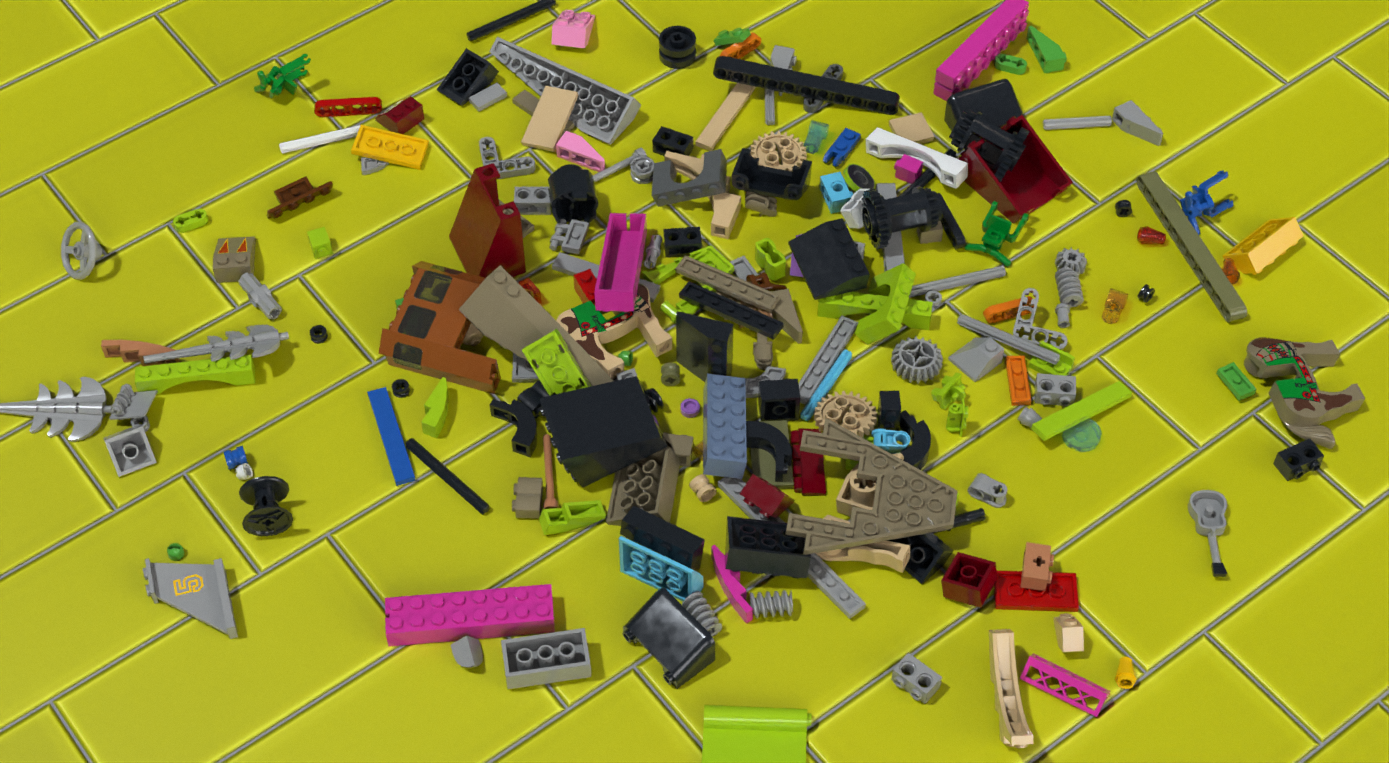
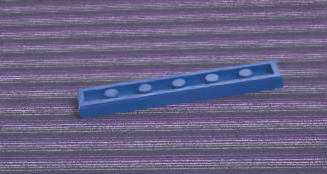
[367,387,416,486]

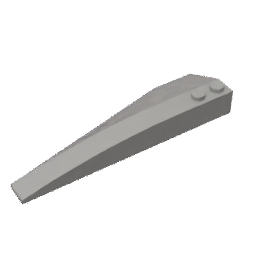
[489,37,641,145]

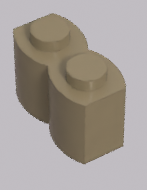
[512,477,543,518]

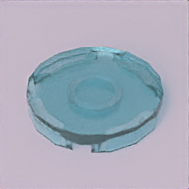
[1061,418,1102,452]

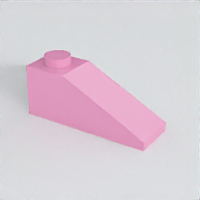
[556,131,605,172]

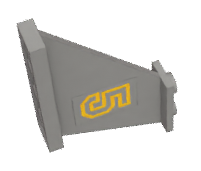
[143,558,238,639]

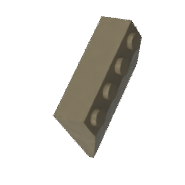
[606,447,681,526]

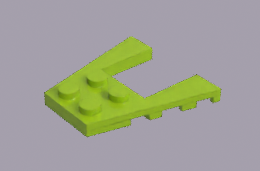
[642,245,734,315]

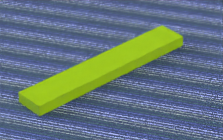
[1031,381,1132,441]

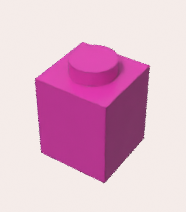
[894,154,923,184]

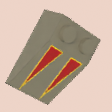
[213,236,256,283]

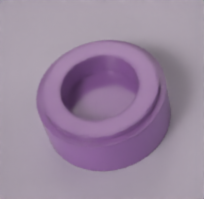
[680,398,700,418]

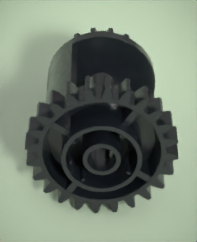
[949,110,1029,182]
[862,186,942,249]

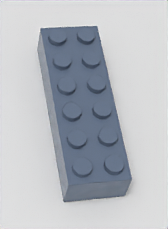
[703,373,747,479]

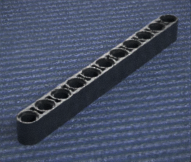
[713,56,900,115]

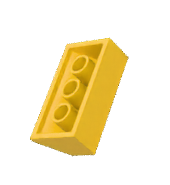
[1223,217,1304,275]

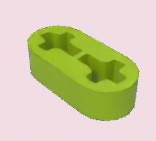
[173,209,208,233]

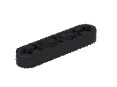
[937,193,966,249]

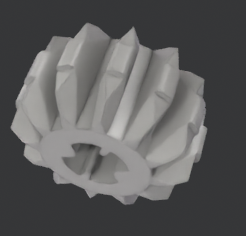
[1055,247,1087,275]

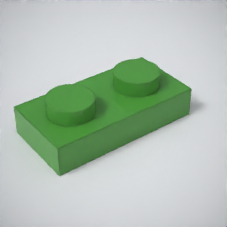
[714,28,751,46]
[1217,362,1256,401]

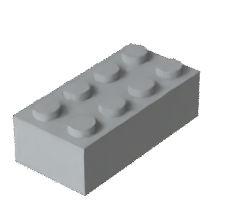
[501,628,591,689]

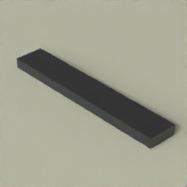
[679,281,784,340]

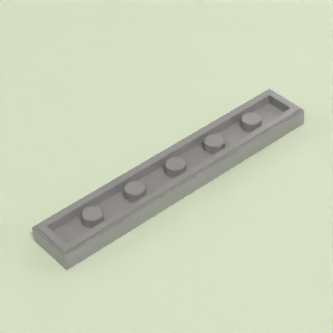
[552,252,660,303]
[798,316,858,405]

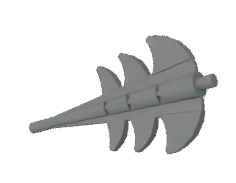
[143,325,289,363]
[0,377,111,442]

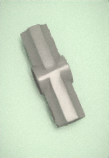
[238,273,282,319]

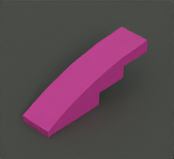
[711,545,753,624]

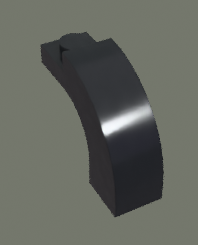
[490,399,537,458]
[899,410,931,470]
[746,421,792,482]

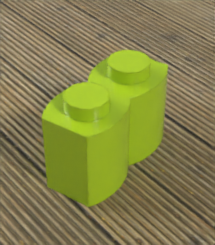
[755,238,786,281]

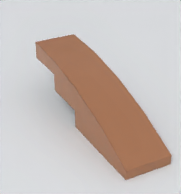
[101,340,181,366]

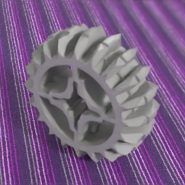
[891,336,943,383]

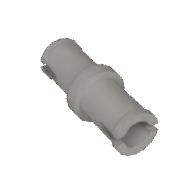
[644,235,663,268]

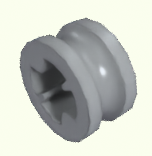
[925,291,942,309]
[131,416,150,432]

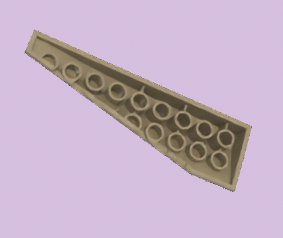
[459,266,613,386]

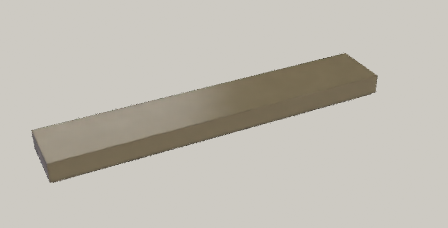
[675,255,780,313]

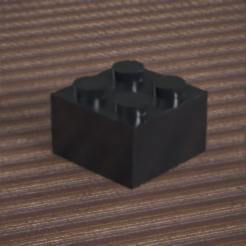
[758,378,800,421]

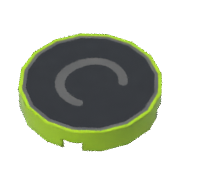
[843,164,875,192]

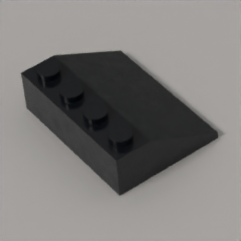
[788,218,870,300]
[676,311,733,382]
[725,516,811,579]

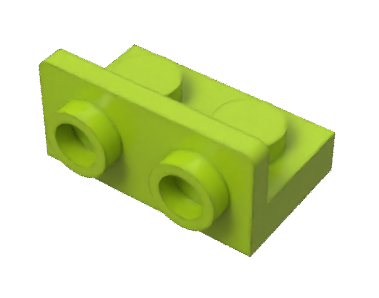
[1028,341,1075,376]

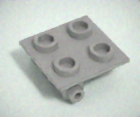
[109,384,158,420]

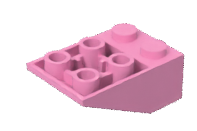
[551,10,595,48]

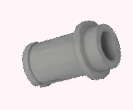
[1055,303,1070,328]

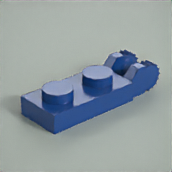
[823,128,861,167]

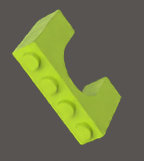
[855,263,916,345]

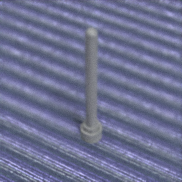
[593,148,647,183]

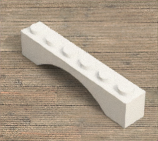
[866,127,968,189]

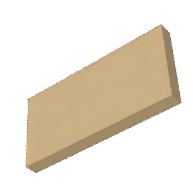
[521,86,579,152]

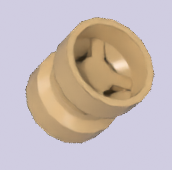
[689,474,717,502]

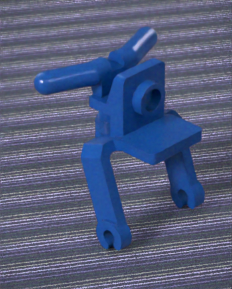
[1180,170,1234,235]

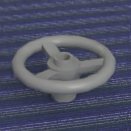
[61,222,102,280]

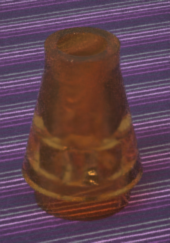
[1222,258,1240,284]

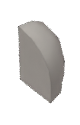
[451,636,483,668]

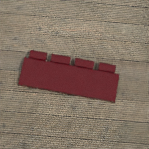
[791,428,826,496]

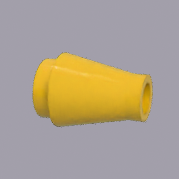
[1115,657,1136,689]

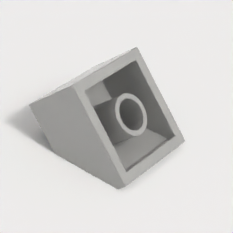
[103,424,157,477]

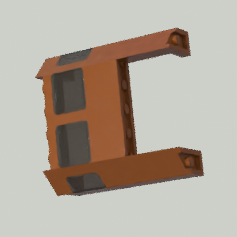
[379,261,534,394]

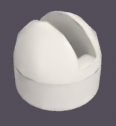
[235,463,253,480]

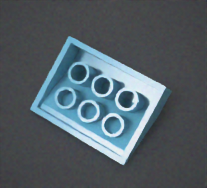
[619,536,704,601]

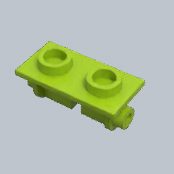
[946,398,968,437]

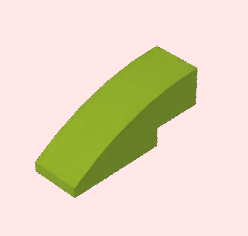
[421,377,449,438]
[539,500,606,535]

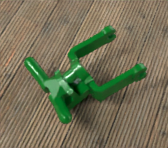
[254,54,311,98]
[964,201,1029,267]

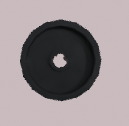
[659,25,696,69]

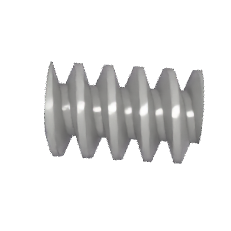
[1055,267,1084,308]
[750,590,793,618]
[682,591,722,636]

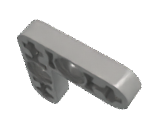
[479,137,536,179]
[1013,288,1067,350]

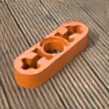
[720,32,761,59]
[983,296,1034,324]

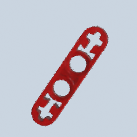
[314,97,382,117]

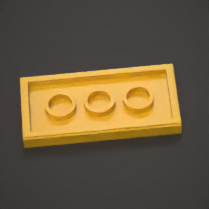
[351,125,429,170]

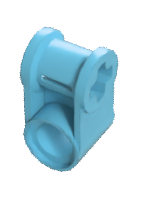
[872,429,910,454]

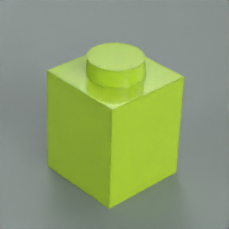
[307,227,333,259]

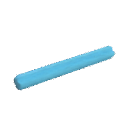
[800,349,852,421]

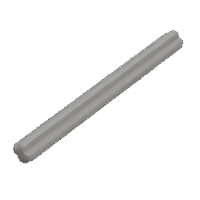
[909,266,1006,298]
[957,314,1060,365]

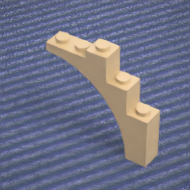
[664,151,741,239]
[989,629,1034,748]

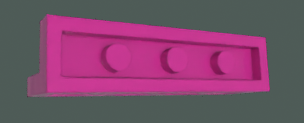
[1019,653,1111,717]

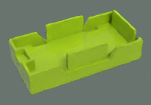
[522,328,592,396]

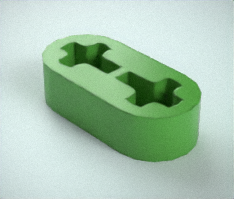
[994,54,1027,75]

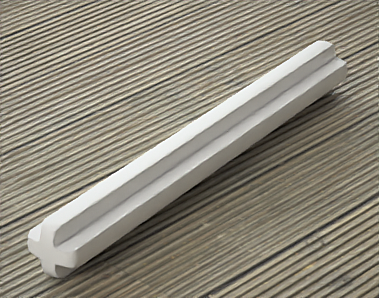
[279,125,360,153]

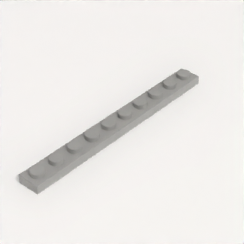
[718,477,866,619]

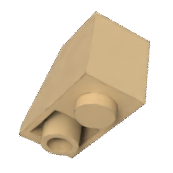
[1054,613,1084,652]

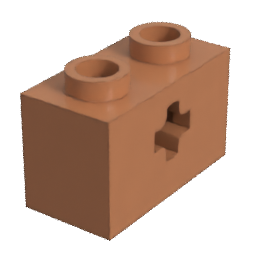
[1020,542,1054,591]

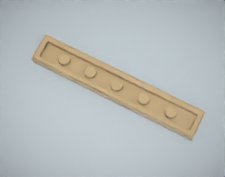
[696,83,756,151]

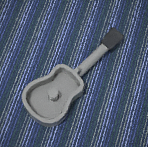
[1187,490,1227,577]

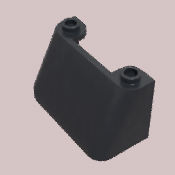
[944,79,1024,138]
[731,148,812,200]
[622,588,715,689]

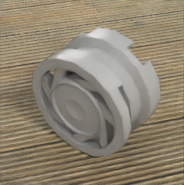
[630,156,654,184]

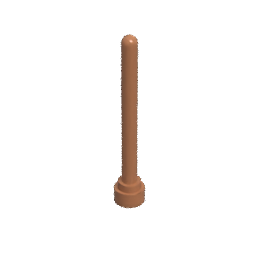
[543,434,559,509]

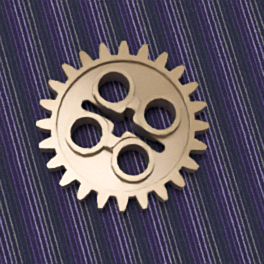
[751,131,807,172]
[814,391,877,439]

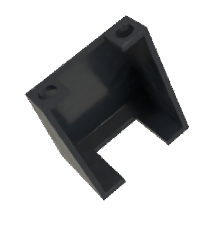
[539,376,668,487]

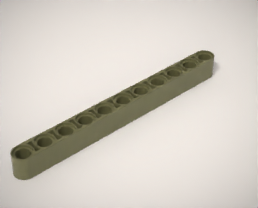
[1136,171,1247,322]

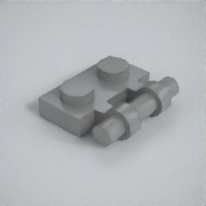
[550,219,589,254]

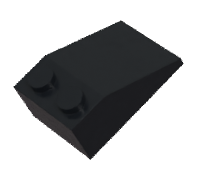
[437,48,499,106]

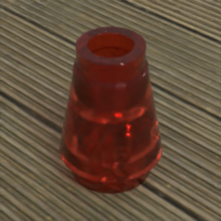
[1137,226,1166,244]

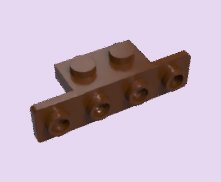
[266,176,333,219]

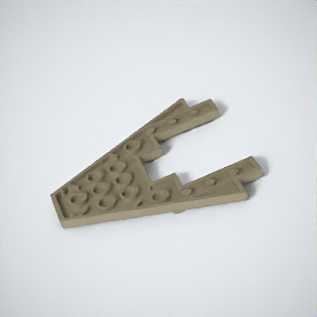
[786,418,957,555]

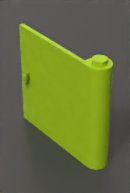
[702,705,812,763]

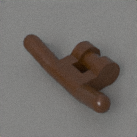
[736,272,787,301]

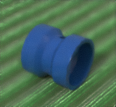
[223,445,248,470]

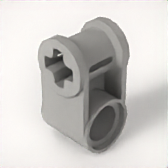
[968,473,1007,508]

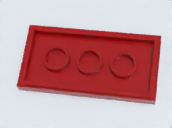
[994,571,1079,612]

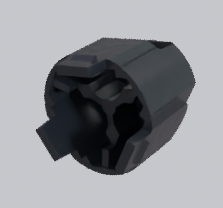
[548,164,598,223]

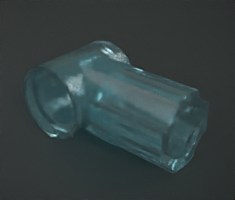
[804,120,829,154]

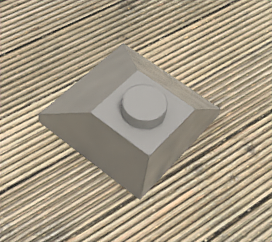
[948,337,1004,382]

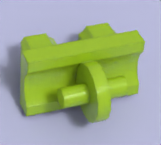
[931,372,966,410]

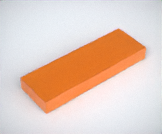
[1005,355,1032,406]

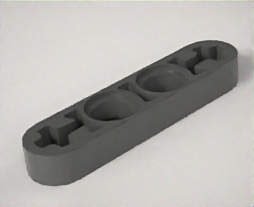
[803,64,843,113]

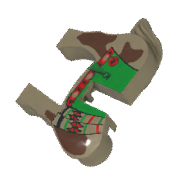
[1244,337,1365,449]

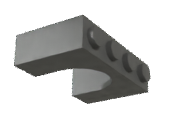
[652,149,727,207]

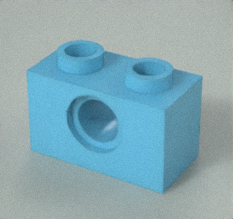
[819,172,853,214]

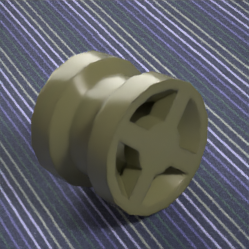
[661,363,680,386]

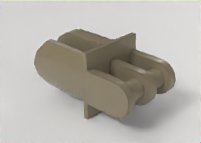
[745,191,777,217]
[753,333,773,371]

